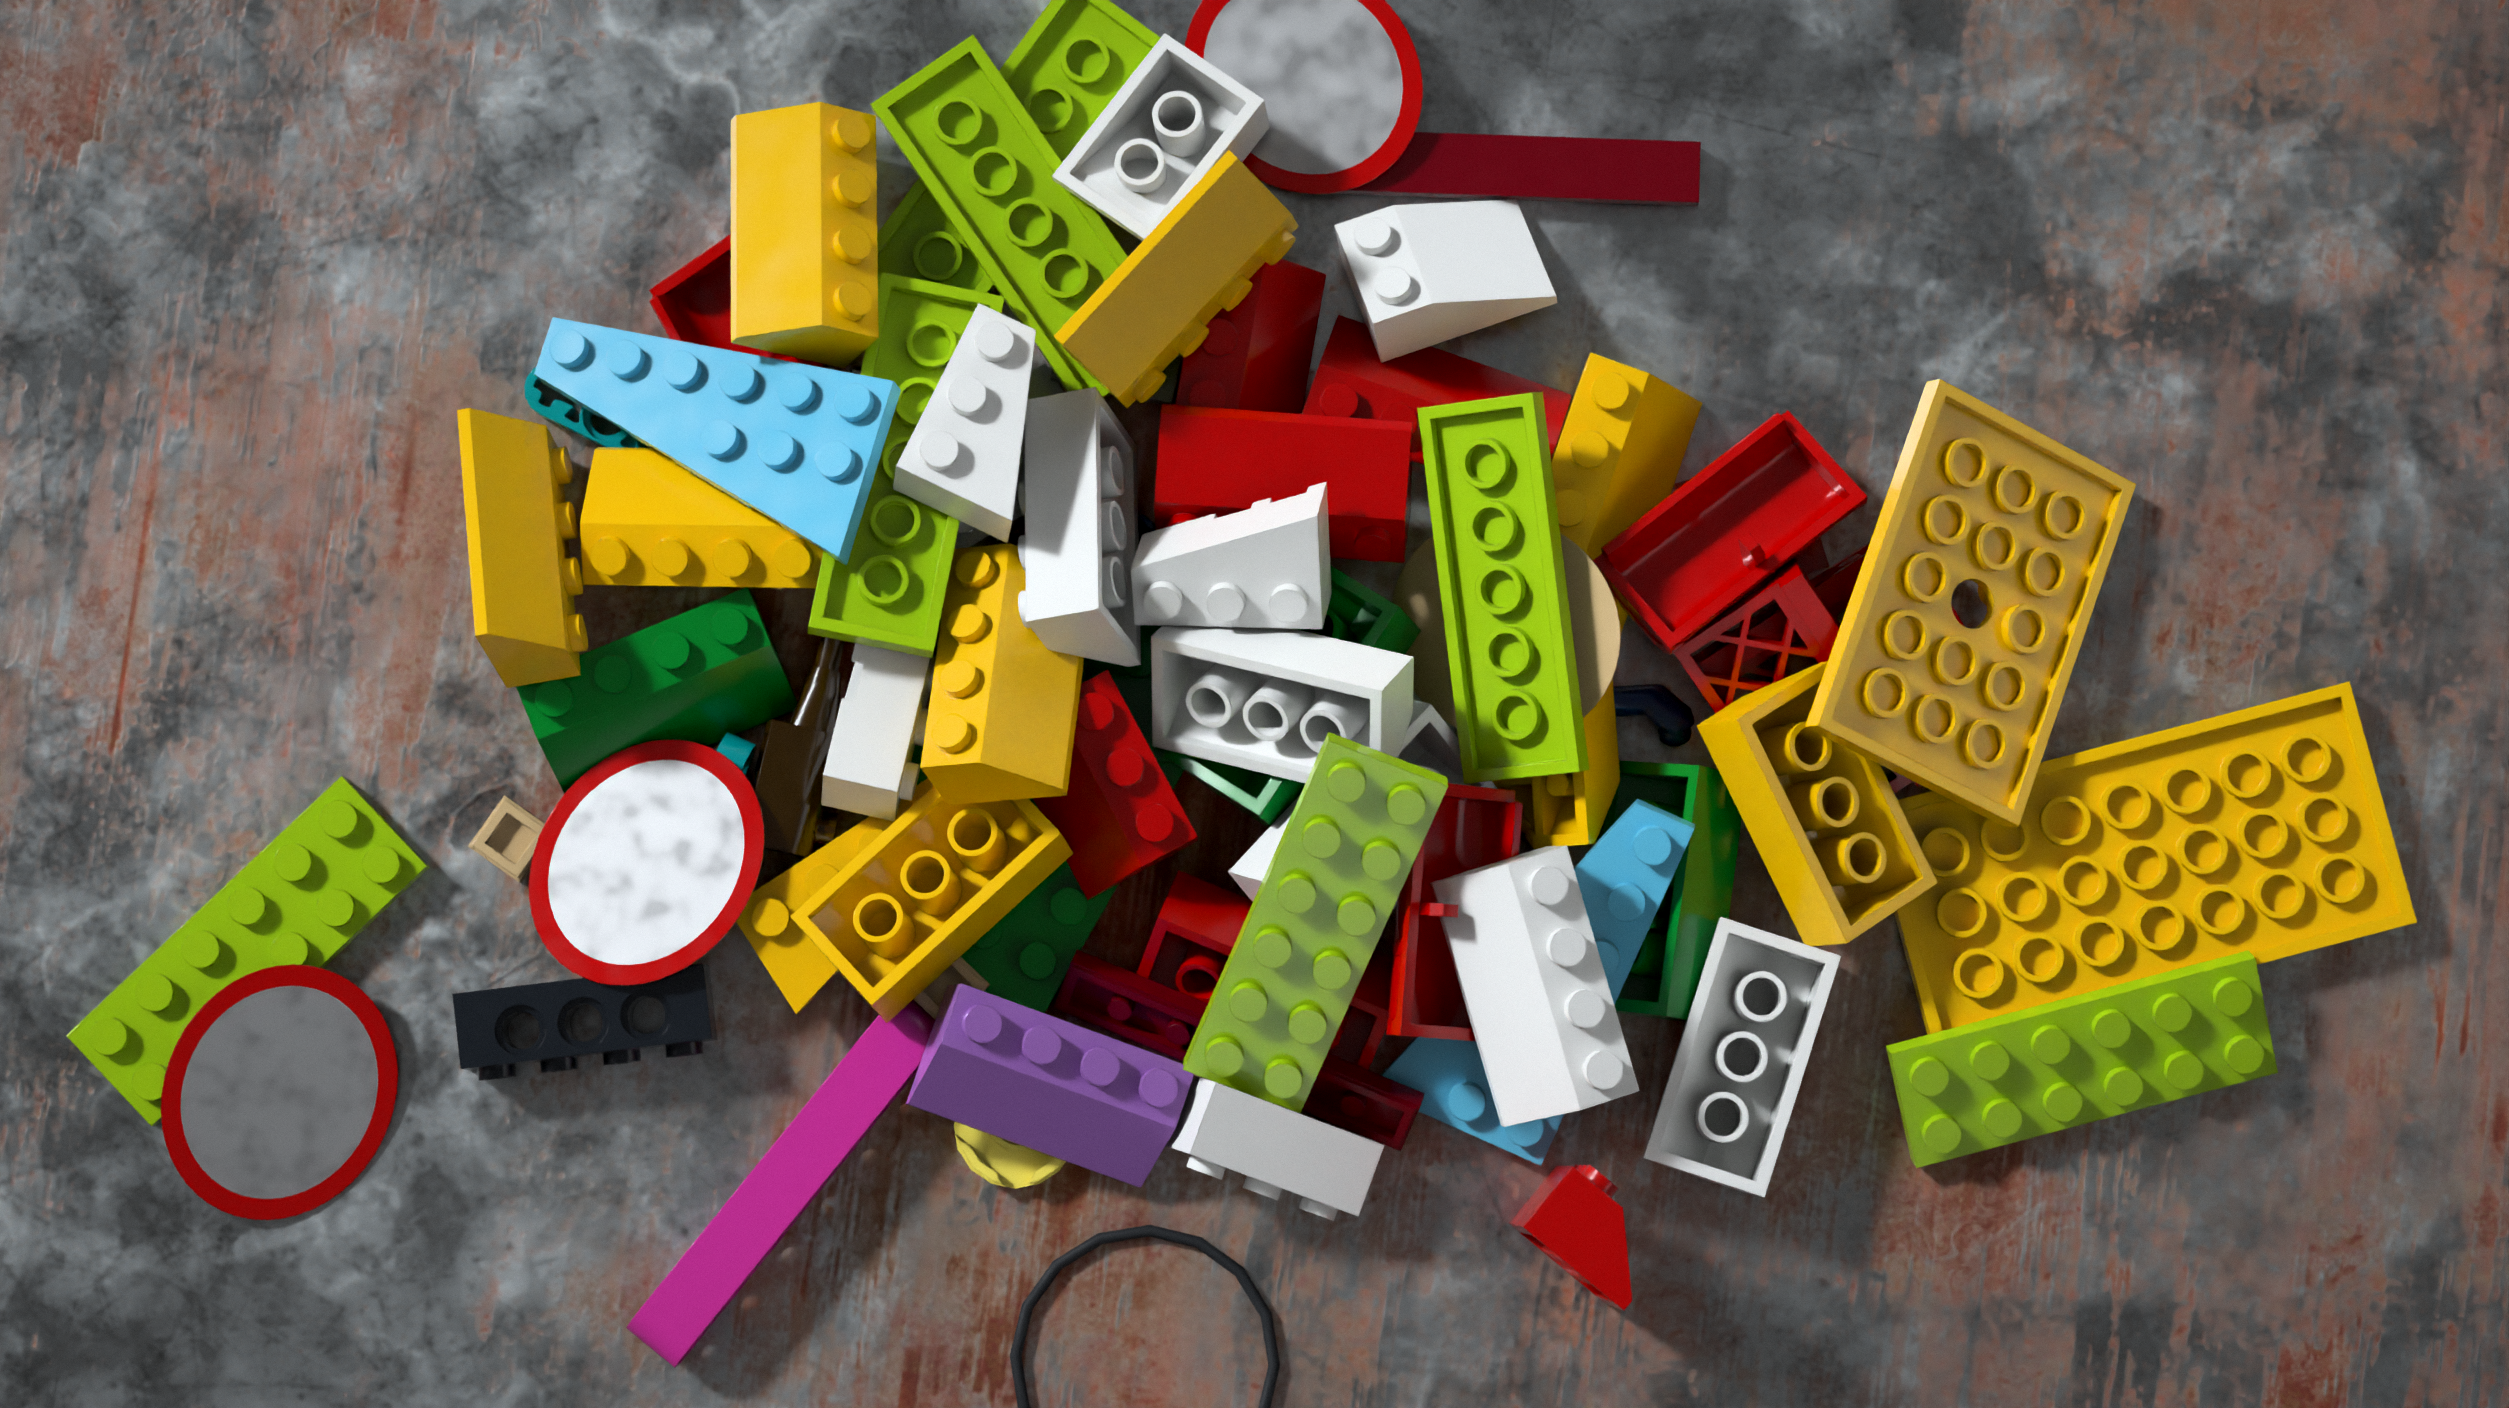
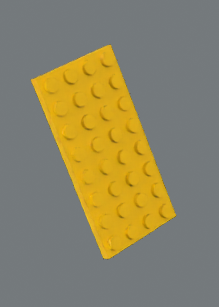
[1894,681,2417,1035]

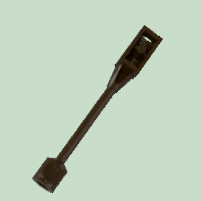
[751,364,862,858]

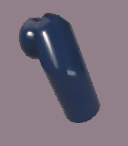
[1613,684,1695,747]

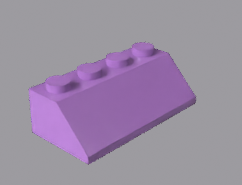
[906,983,1194,1188]

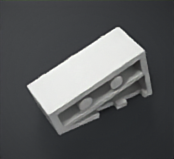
[893,303,1036,543]
[1131,482,1332,629]
[821,603,944,822]
[1166,1075,1384,1221]

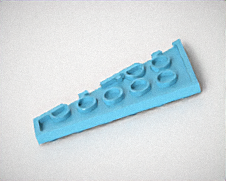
[534,317,901,566]
[1380,799,1695,1166]

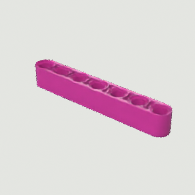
[626,1000,935,1368]

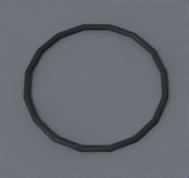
[1010,1225,1280,1408]

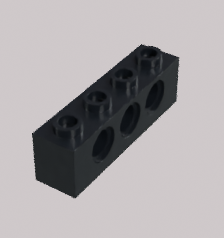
[452,963,718,1081]

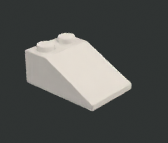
[1052,33,1269,241]
[1334,199,1557,363]

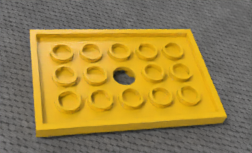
[1805,379,2136,827]

